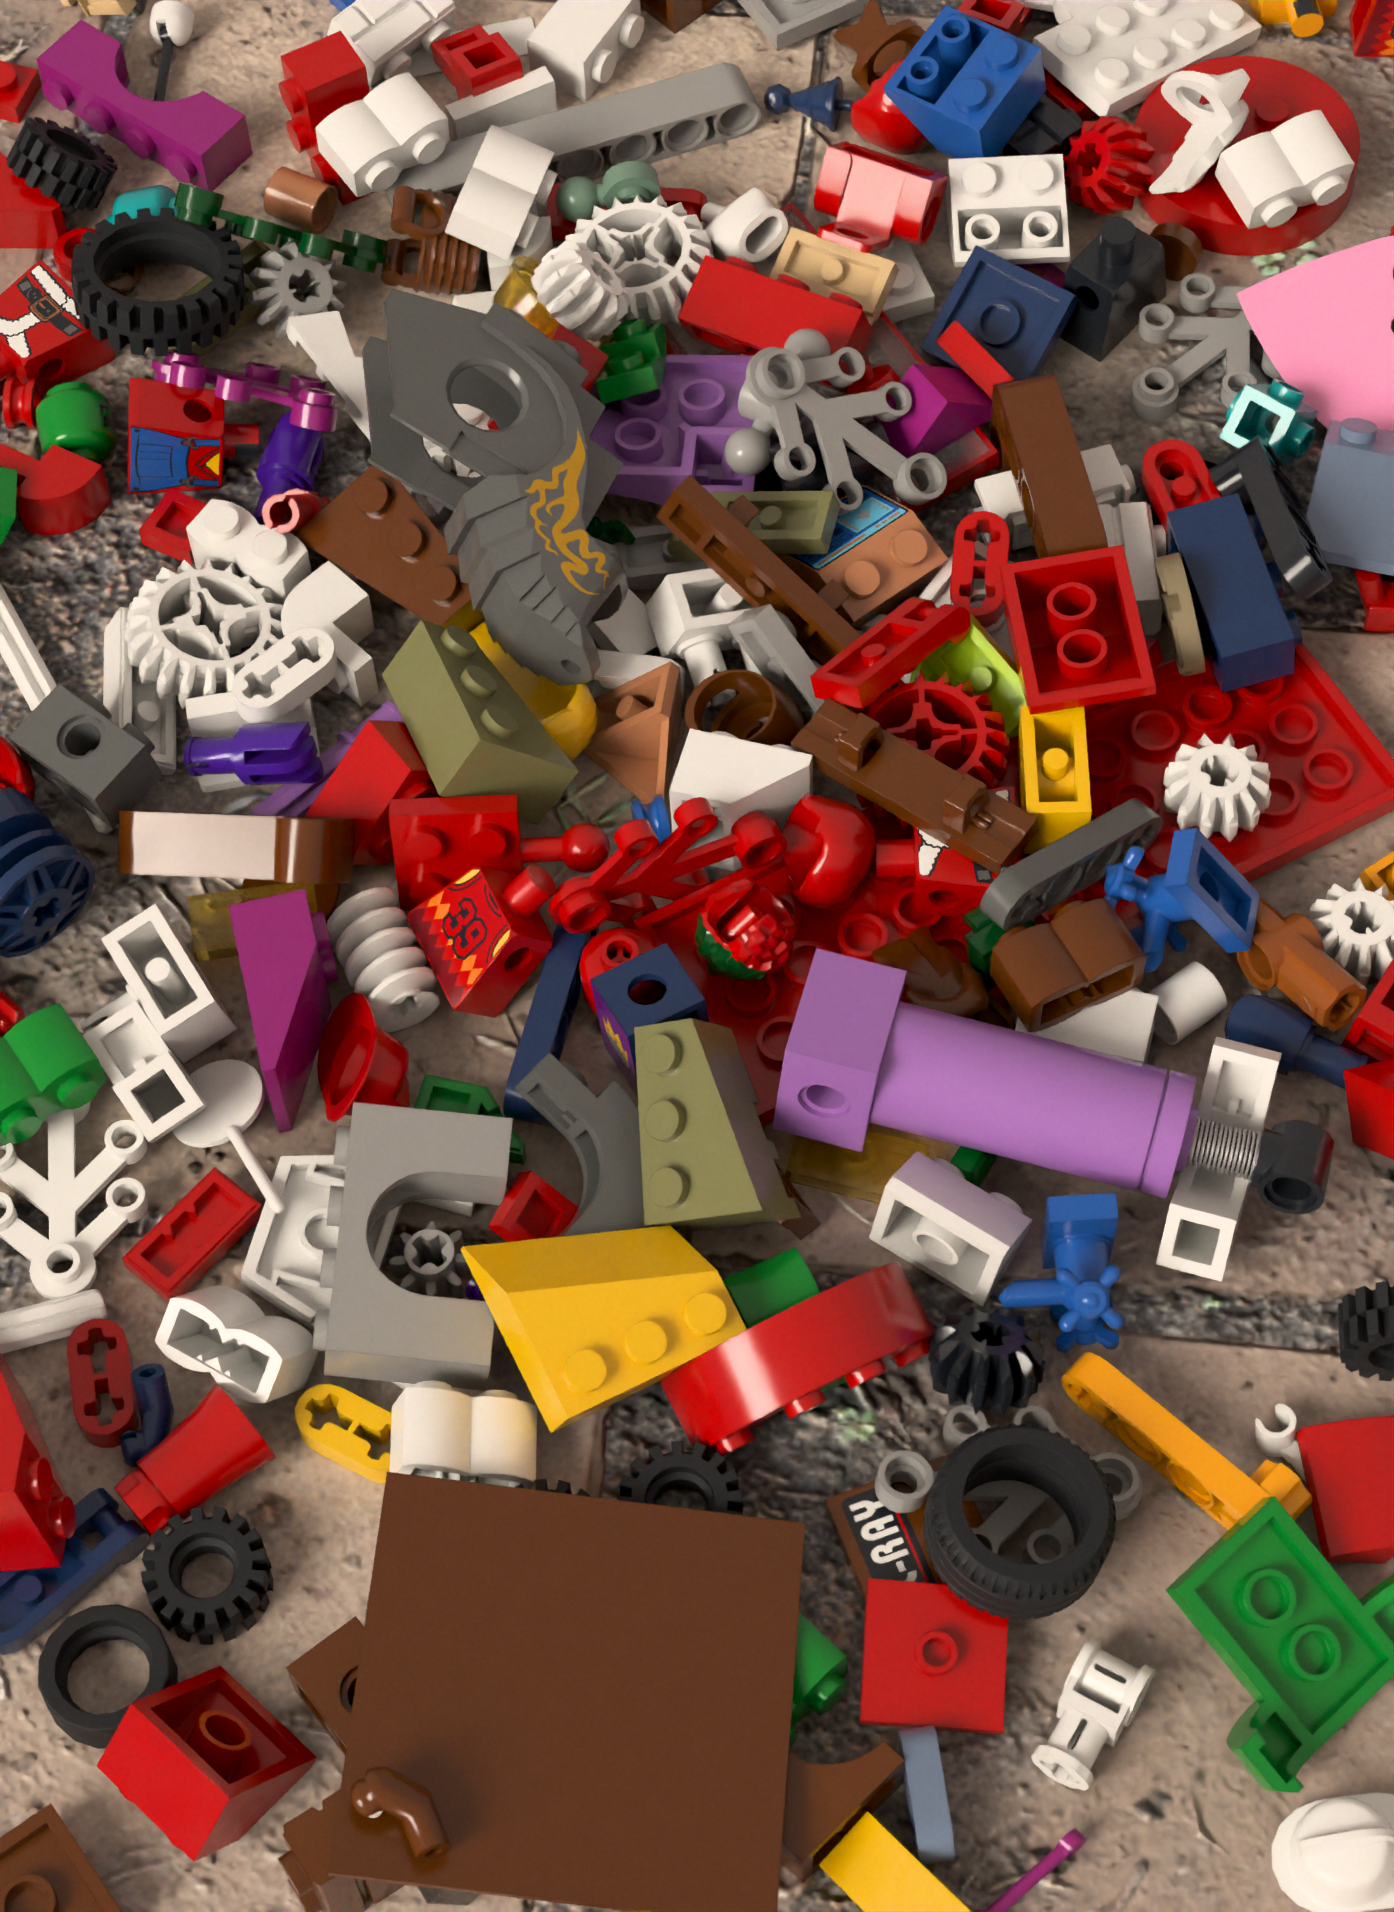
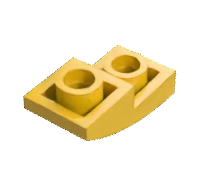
[819,1811,972,1912]

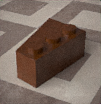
[294,465,485,633]

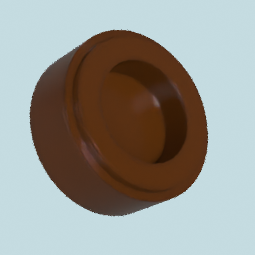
[1150,222,1203,281]

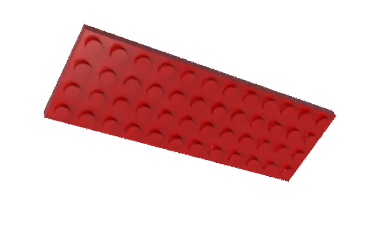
[634,643,1394,1126]

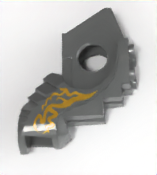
[362,289,629,685]

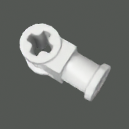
[1031,1636,1155,1791]

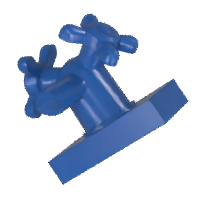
[1104,828,1260,972]
[998,1192,1124,1353]

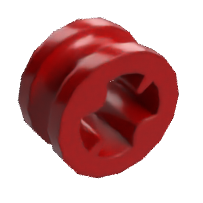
[2,377,44,430]

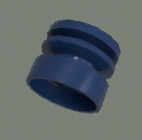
[0,787,95,958]

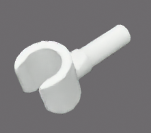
[1255,1404,1307,1484]

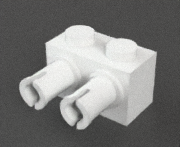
[645,568,762,707]

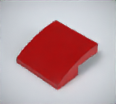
[1296,1416,1394,1564]

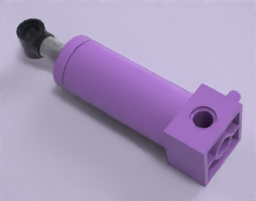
[772,948,1334,1214]

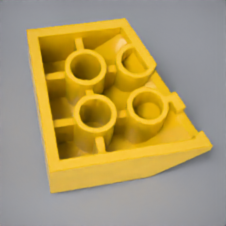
[460,1225,747,1433]

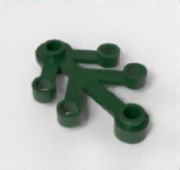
[174,183,390,273]

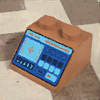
[775,484,948,630]

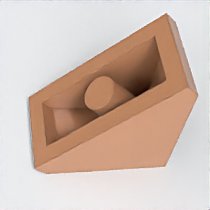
[581,661,683,805]

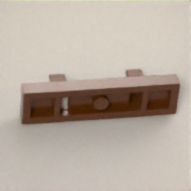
[656,475,861,666]
[791,698,1038,876]

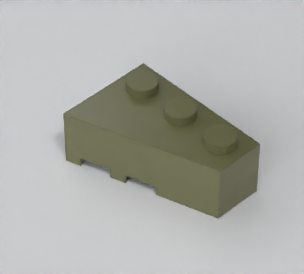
[382,619,579,825]
[634,1018,801,1233]

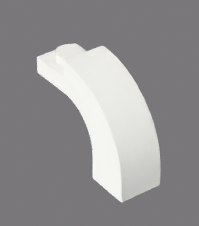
[1156,1037,1282,1282]

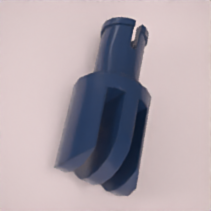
[1224,994,1369,1091]

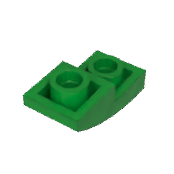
[595,317,666,404]

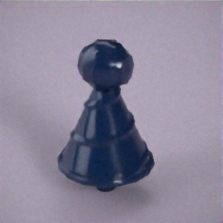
[764,76,853,132]

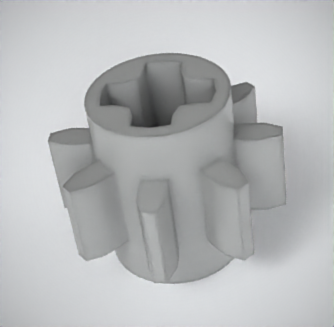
[389,1222,472,1299]

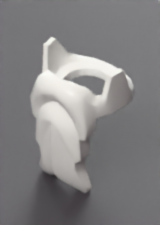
[1149,69,1251,194]

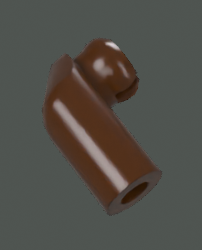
[350,1767,451,1862]

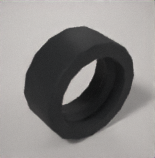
[38,1604,178,1749]

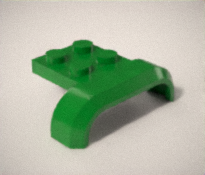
[1166,1496,1394,1793]

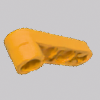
[1061,1352,1312,1530]

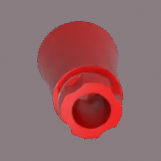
[114,1384,276,1535]

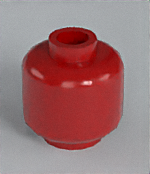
[579,927,664,1015]

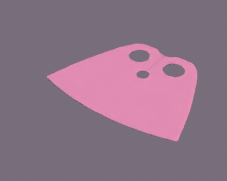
[1236,235,1394,432]

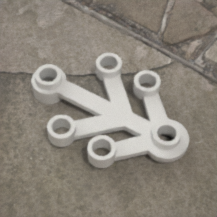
[0,1101,149,1300]

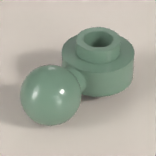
[556,161,661,222]

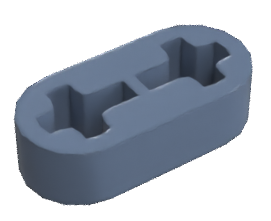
[898,1725,955,1865]

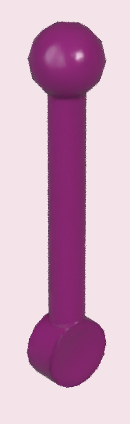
[973,1828,1086,1912]

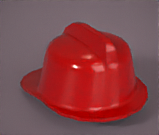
[317,993,410,1122]

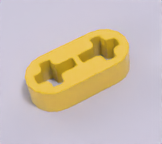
[294,1383,392,1483]

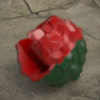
[694,877,797,981]

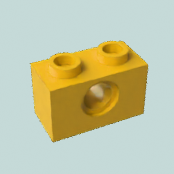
[1018,706,1092,854]

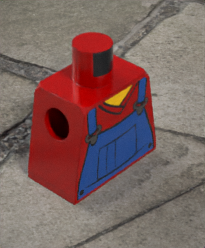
[127,378,259,494]

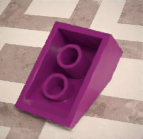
[229,889,339,1133]

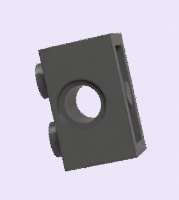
[9,684,163,829]

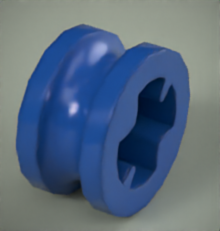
[630,795,671,846]

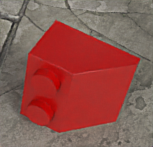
[96,1665,317,1862]

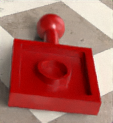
[389,794,610,910]

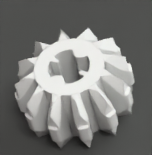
[531,240,631,342]
[1163,733,1271,842]
[1308,877,1394,986]

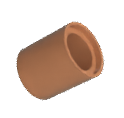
[264,167,338,234]

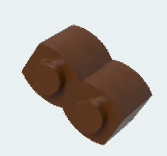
[989,898,1146,1032]

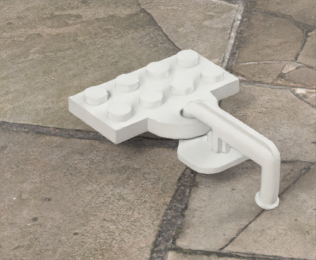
[1015,0,1262,117]

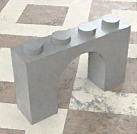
[312,1102,513,1391]

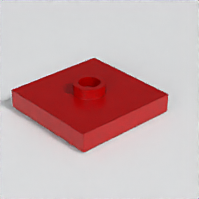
[858,1578,1008,1735]

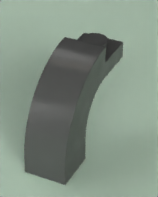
[514,1052,648,1237]

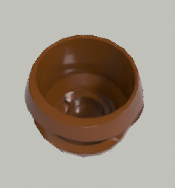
[685,669,804,746]

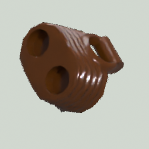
[381,186,481,296]

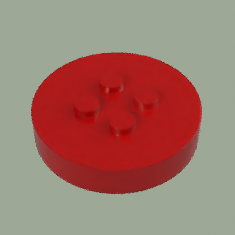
[1135,56,1360,256]

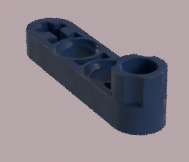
[503,924,600,1128]

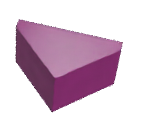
[875,364,992,459]

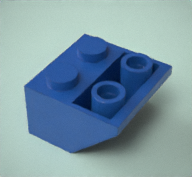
[884,5,1046,159]

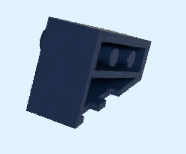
[1167,493,1303,693]

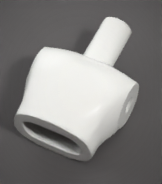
[700,187,788,262]

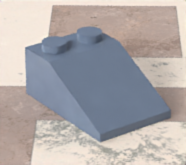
[1306,418,1394,576]

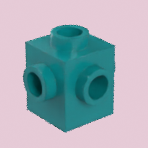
[1219,379,1318,464]

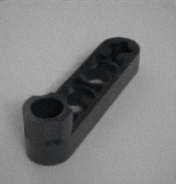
[1209,435,1333,600]

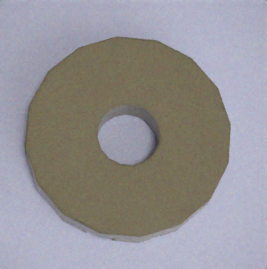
[1155,552,1206,677]

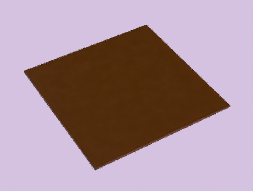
[328,1472,805,1912]

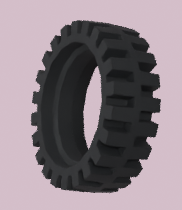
[71,208,245,357]

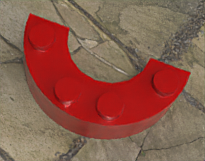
[660,1262,935,1457]

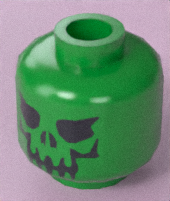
[35,382,117,465]

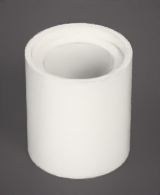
[1147,962,1227,1045]

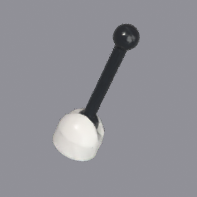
[149,0,195,101]

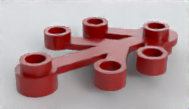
[548,797,787,934]

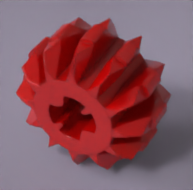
[1063,116,1156,216]

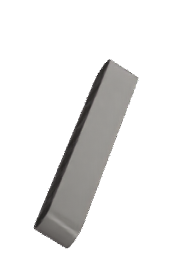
[385,63,761,226]

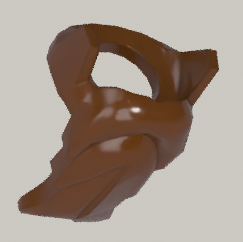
[834,0,925,94]
[872,926,1016,1030]

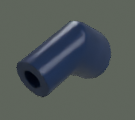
[120,1363,174,1468]

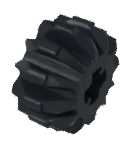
[928,1306,1046,1416]

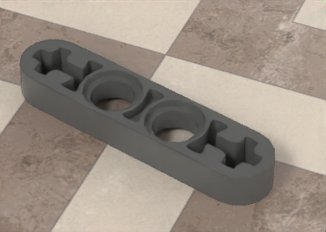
[980,798,1163,931]

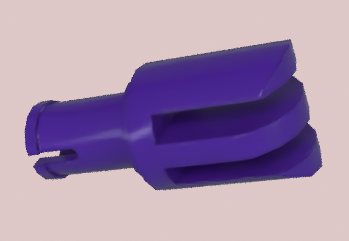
[252,411,325,525]
[184,722,324,785]

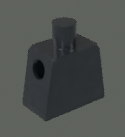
[1059,217,1166,362]

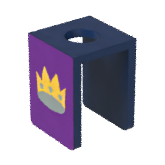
[590,943,710,1097]

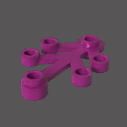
[151,349,340,432]

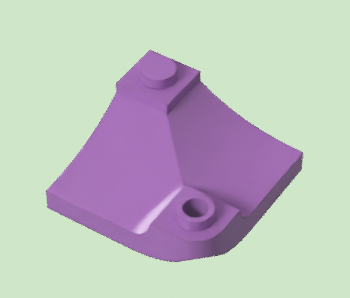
[589,355,759,506]

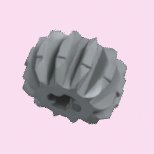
[247,242,346,339]

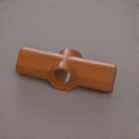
[1237,897,1367,1032]

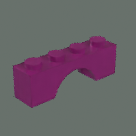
[37,20,253,191]

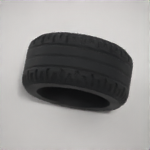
[923,1423,1116,1620]

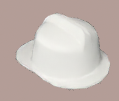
[1272,1792,1394,1912]

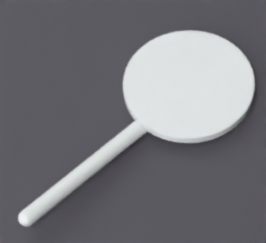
[172,1059,285,1213]

